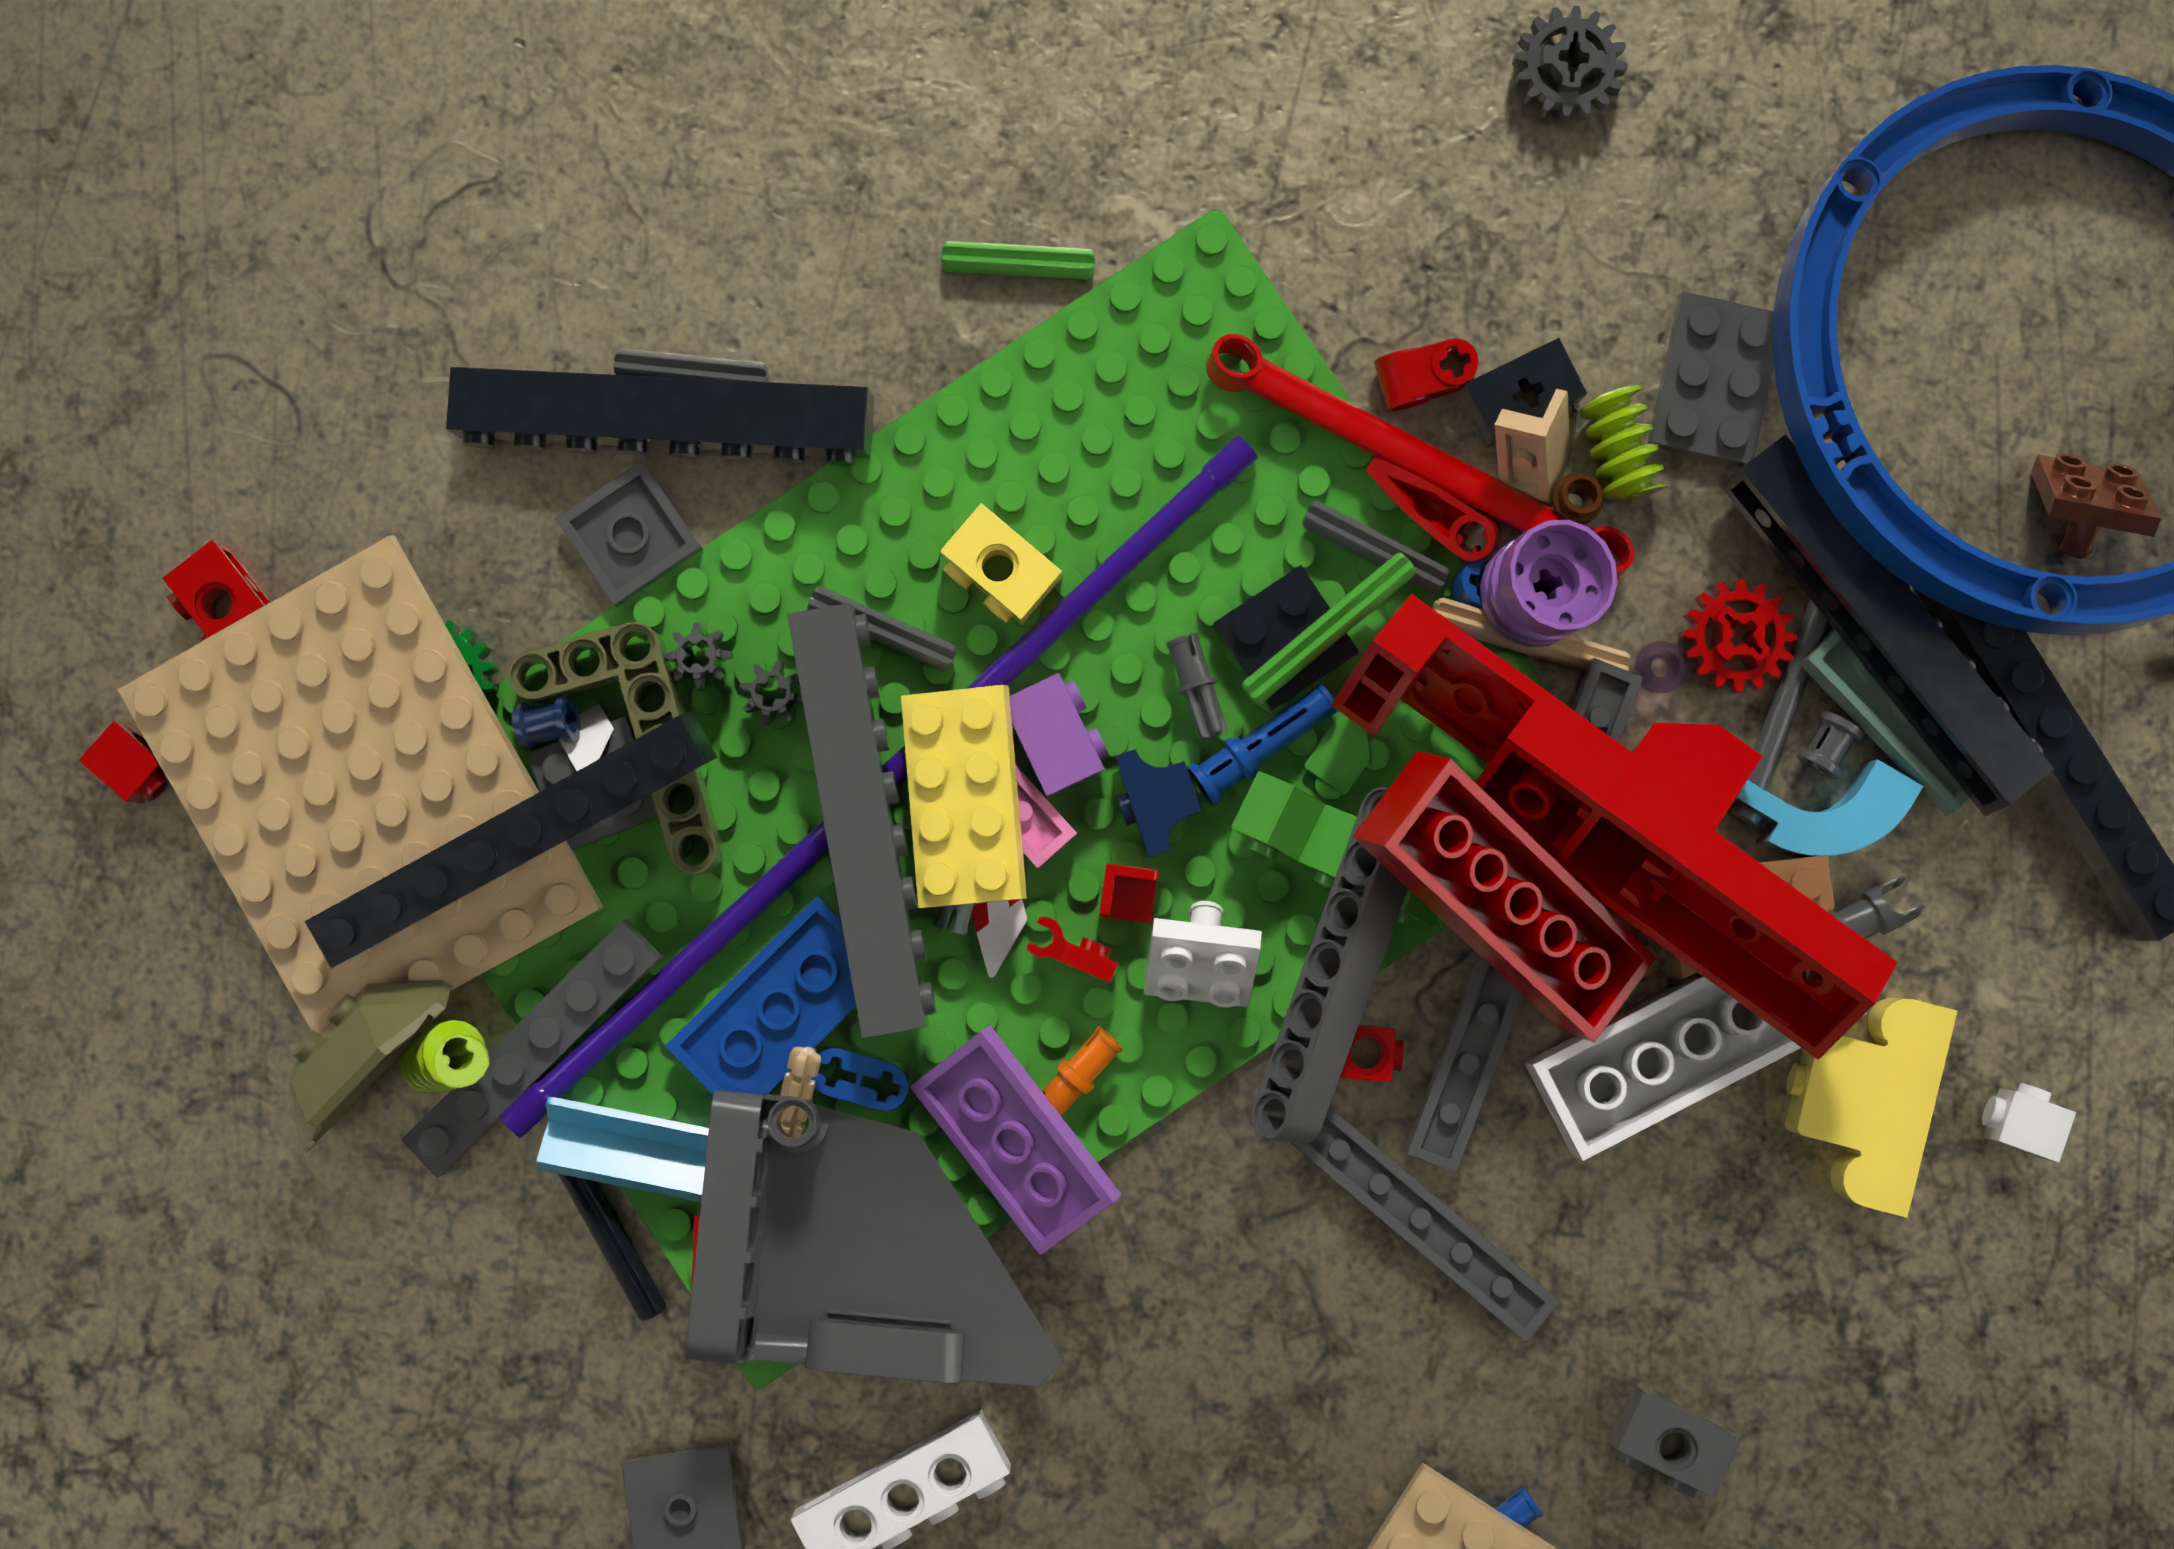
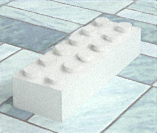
[1524,972,1867,1161]

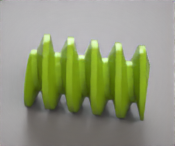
[1579,385,1668,501]
[397,1020,490,1094]

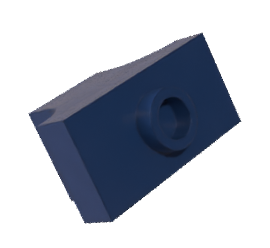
[1115,749,1201,858]

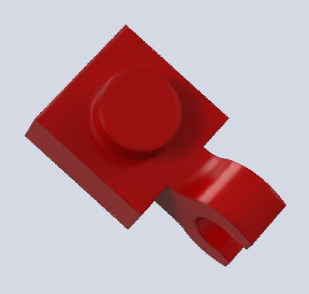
[1026,917,1118,983]

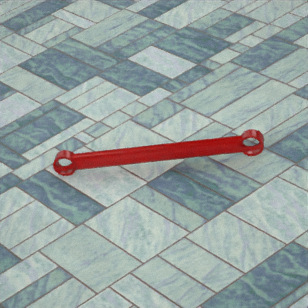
[1205,334,1635,580]

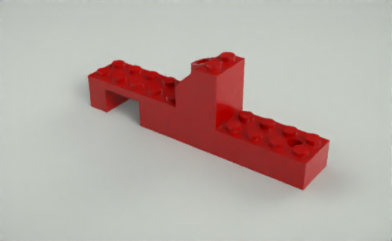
[1331,594,1898,1060]

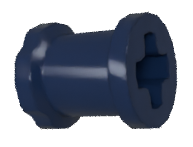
[512,695,581,751]

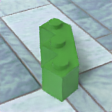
[1231,771,1438,928]

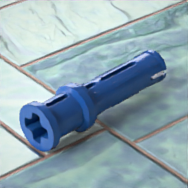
[1187,683,1339,806]

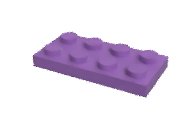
[910,1025,1122,1255]

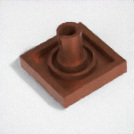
[2031,453,2161,559]

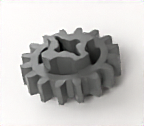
[1512,5,1628,123]

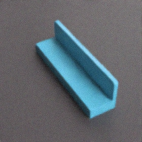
[536,1097,709,1202]

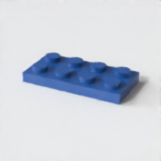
[665,896,856,1095]

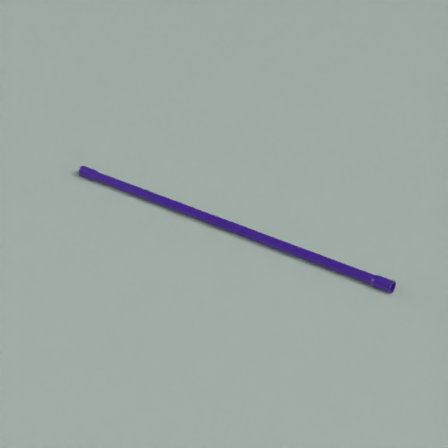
[499,435,1258,1138]

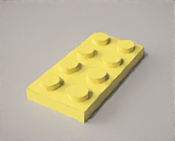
[901,685,1027,908]

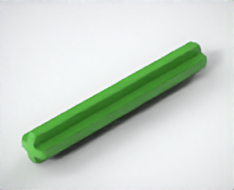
[1242,552,1416,705]

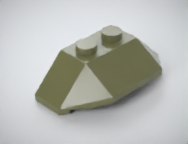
[290,980,452,1153]

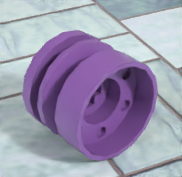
[1480,520,1618,647]

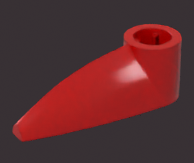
[1366,457,1501,561]

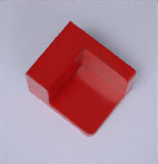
[1099,863,1159,924]

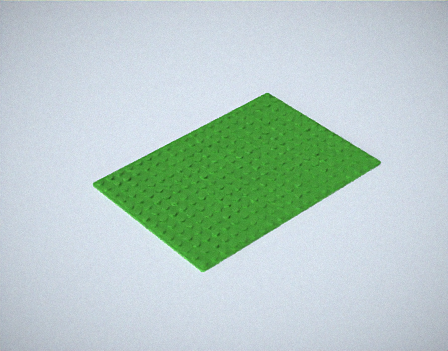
[481,209,1551,1389]

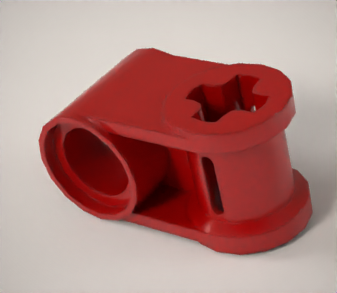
[1374,338,1479,412]

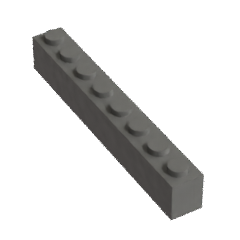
[787,602,936,1038]

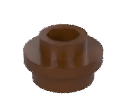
[1551,473,1604,525]

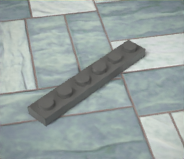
[401,919,663,1178]
[1290,1107,1560,1342]

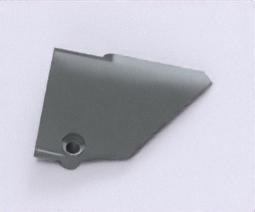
[686,1090,1063,1387]

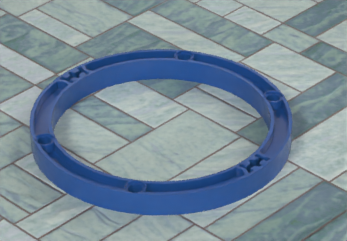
[1772,65,2174,635]

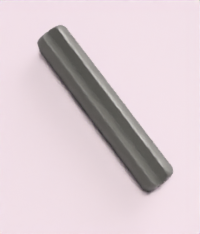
[614,348,769,382]
[1302,501,1449,594]
[807,586,957,671]

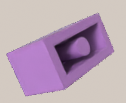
[1010,673,1109,799]

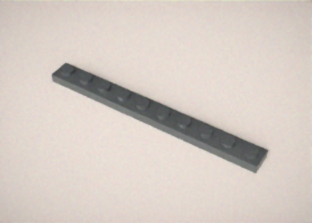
[1404,658,1643,1172]

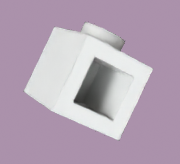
[1982,1083,2076,1163]

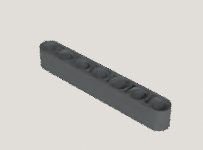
[1251,787,1408,1145]

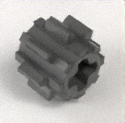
[665,622,733,690]
[740,660,803,726]

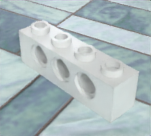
[790,1408,1011,1549]

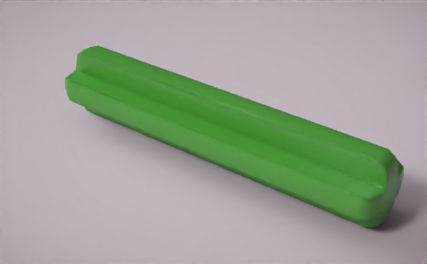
[941,241,1095,280]

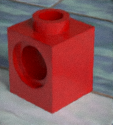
[78,720,170,804]
[1340,1025,1404,1082]

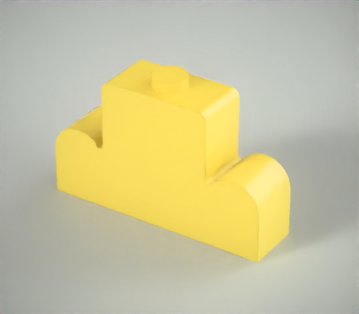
[1785,998,1958,1218]

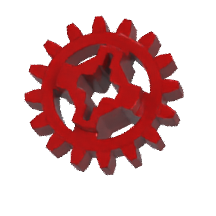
[1679,579,1798,694]

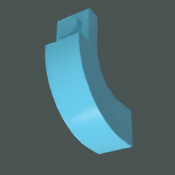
[1731,759,1924,857]

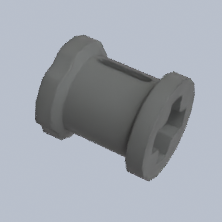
[1797,711,1865,779]

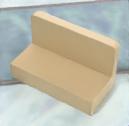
[1495,389,1571,503]

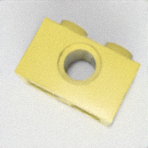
[940,503,1063,625]

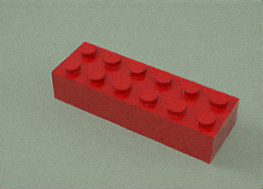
[1352,751,1657,1043]

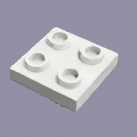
[1143,901,1262,1007]

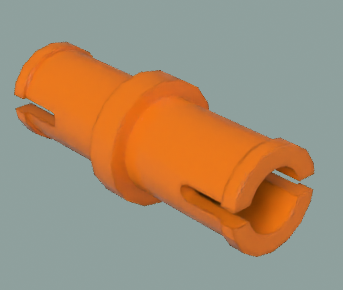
[1042,1026,1124,1116]

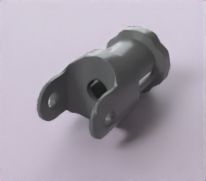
[1827,875,1925,939]

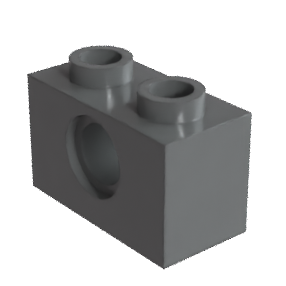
[1607,1384,1741,1498]

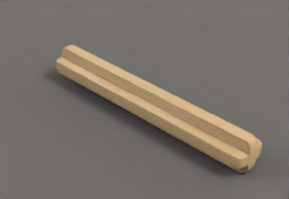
[1432,597,1630,672]

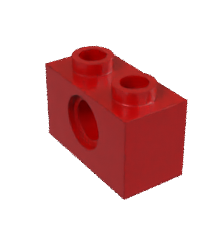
[162,539,271,642]

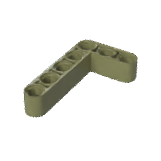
[508,622,723,875]

